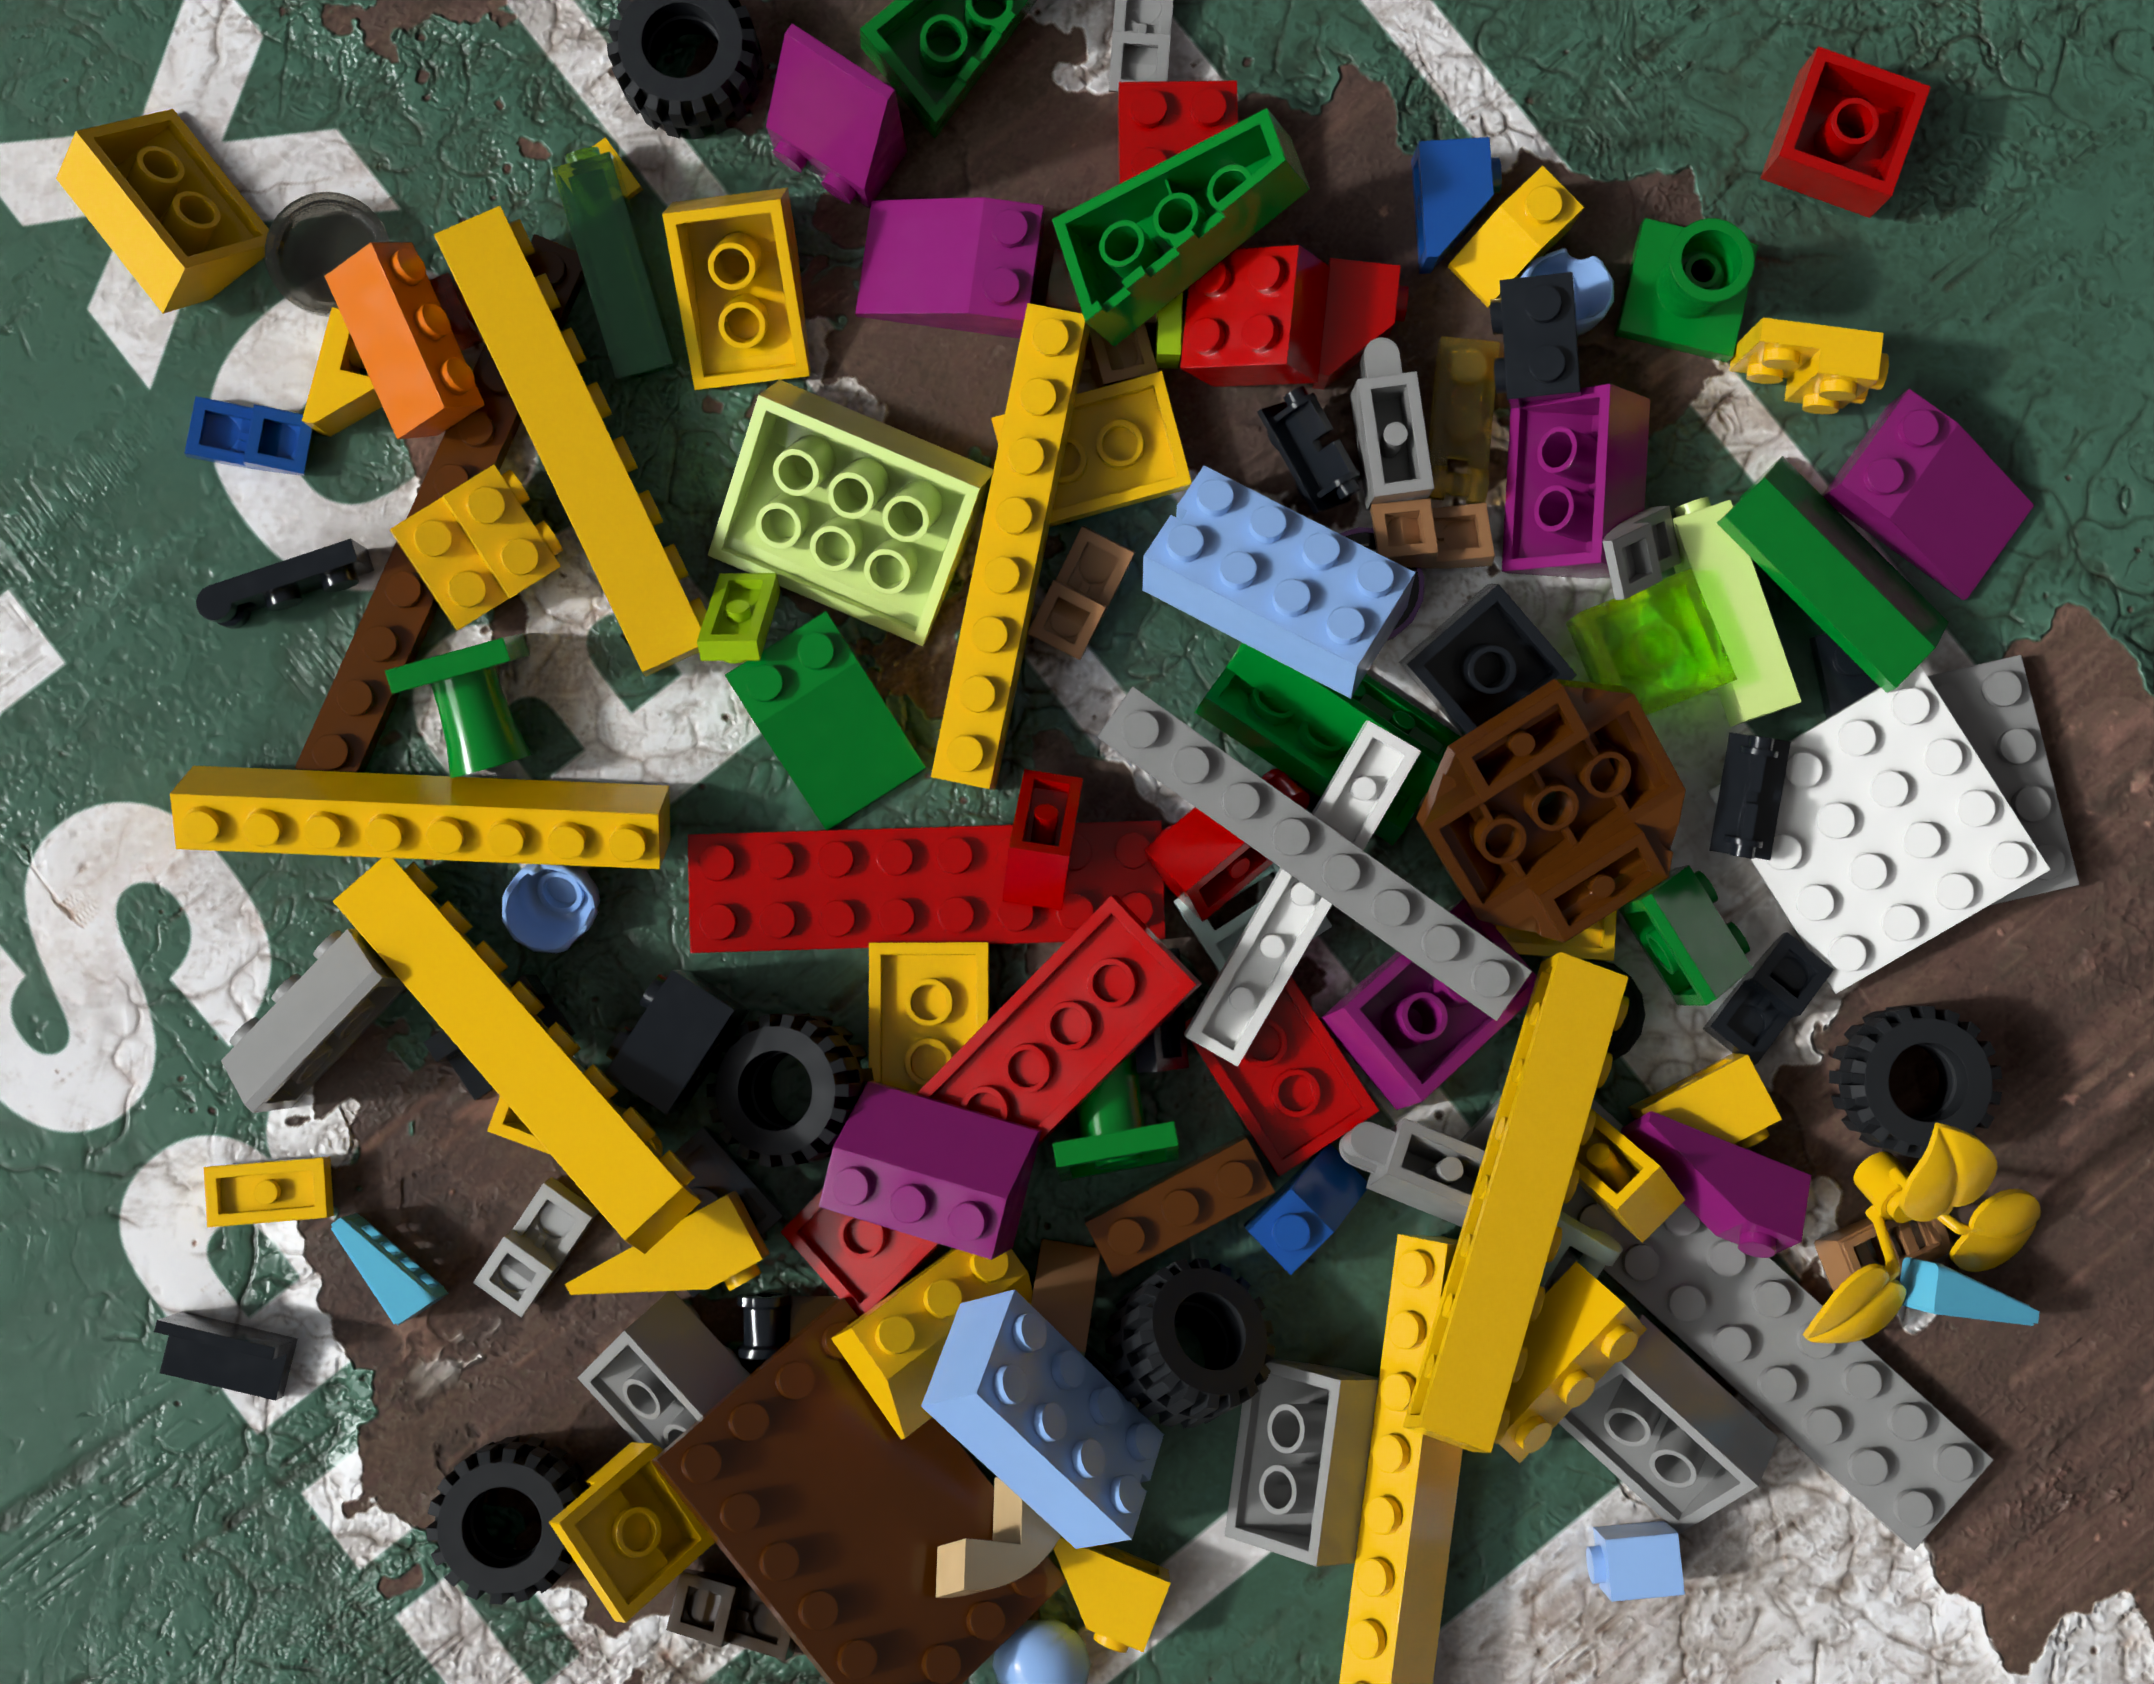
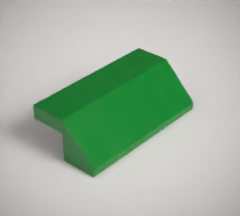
[1717,456,1949,693]
[1194,643,1461,846]

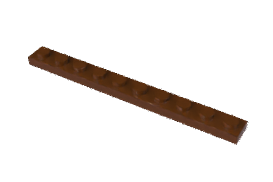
[295,234,592,773]

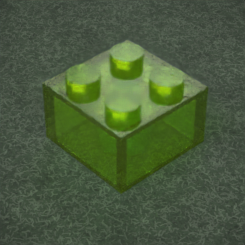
[1566,568,1737,717]

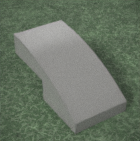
[1108,0,1173,93]
[1603,506,1681,600]
[473,1177,599,1318]

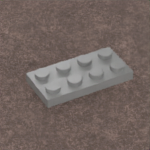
[1927,655,2079,905]

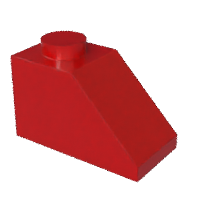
[1312,258,1409,390]
[1002,769,1083,910]

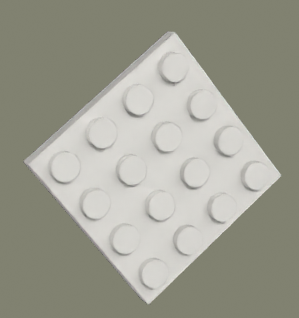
[1707,665,2051,994]

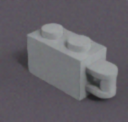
[1350,337,1434,511]
[1339,1118,1485,1227]

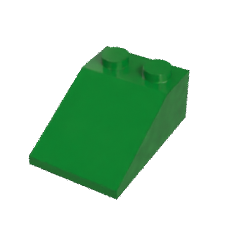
[725,611,927,830]

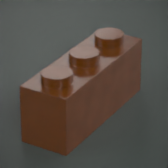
[1085,1134,1275,1278]

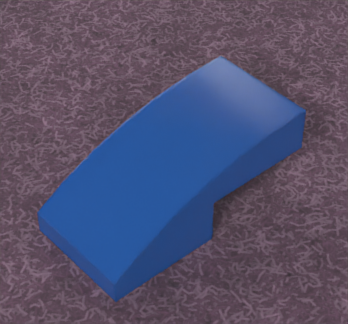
[184,396,313,476]

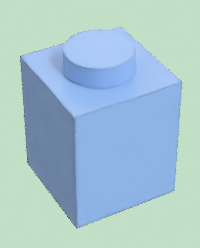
[1586,1521,1685,1602]

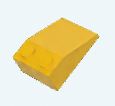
[662,187,811,390]

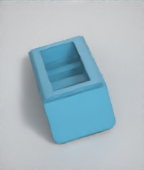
[331,1213,449,1325]
[1900,1257,2040,1326]

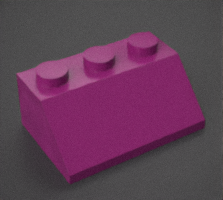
[1502,384,1650,579]
[819,1081,1042,1260]

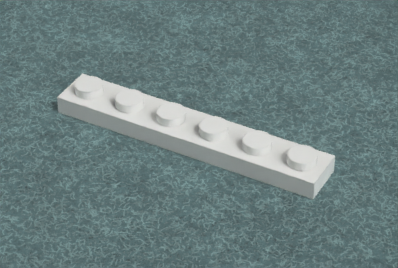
[1184,721,1421,1067]

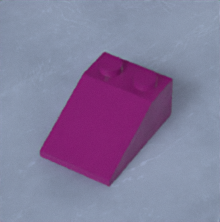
[766,23,907,208]
[855,197,1044,339]
[1822,389,2034,601]
[1320,898,1537,1110]

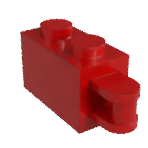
[1144,768,1310,922]

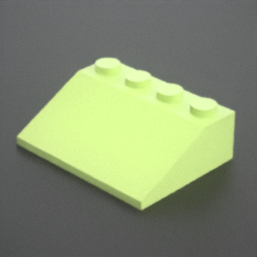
[708,380,993,646]

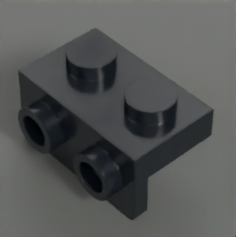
[1490,272,1581,408]

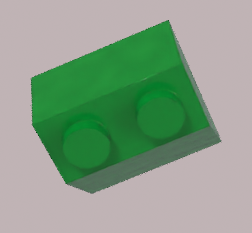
[1618,865,1753,1006]

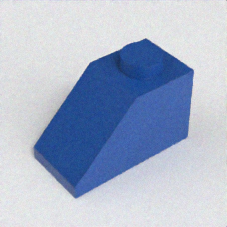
[1411,137,1502,274]
[1244,1144,1367,1275]

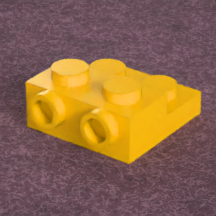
[1729,317,1889,414]
[389,465,563,631]
[549,1442,715,1623]

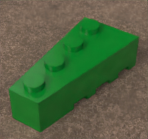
[860,0,1037,139]
[1052,108,1310,347]

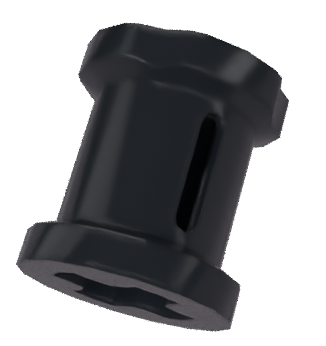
[737,1292,792,1360]

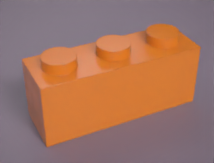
[324,242,485,440]

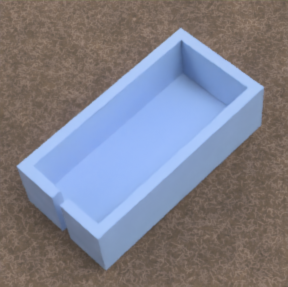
[1142,466,1416,699]
[921,1289,1164,1549]

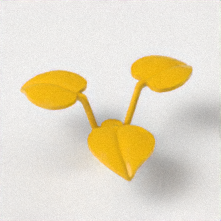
[1802,1122,2041,1343]

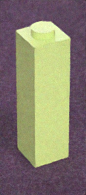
[1672,497,1802,727]

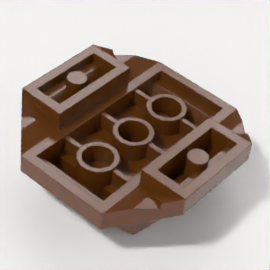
[1416,679,1686,942]

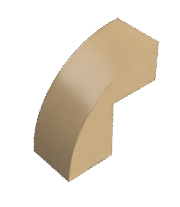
[936,1477,1061,1598]

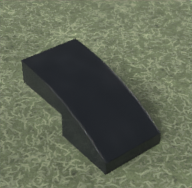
[1703,932,1834,1065]

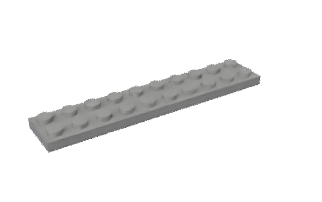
[1460,1094,1993,1550]

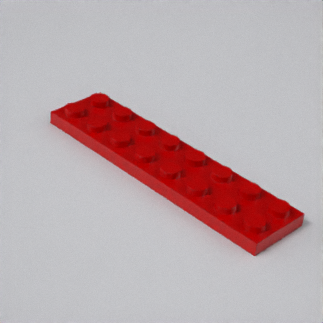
[688,820,1165,954]
[781,895,1202,1317]

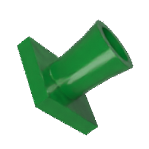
[1614,218,1759,363]
[385,633,532,778]
[1052,1051,1179,1182]

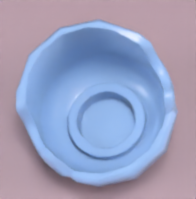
[1520,248,1614,336]
[502,864,600,953]
[992,1618,1091,1684]

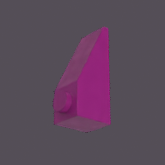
[1621,1111,1812,1258]

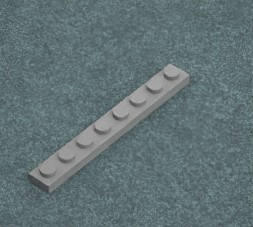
[1097,687,1532,1021]

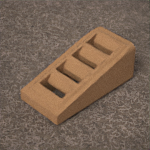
[1814,1218,1953,1292]

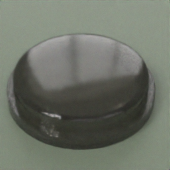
[265,192,391,317]

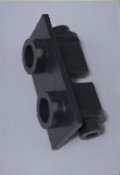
[1257,386,1361,514]
[1709,732,1791,860]

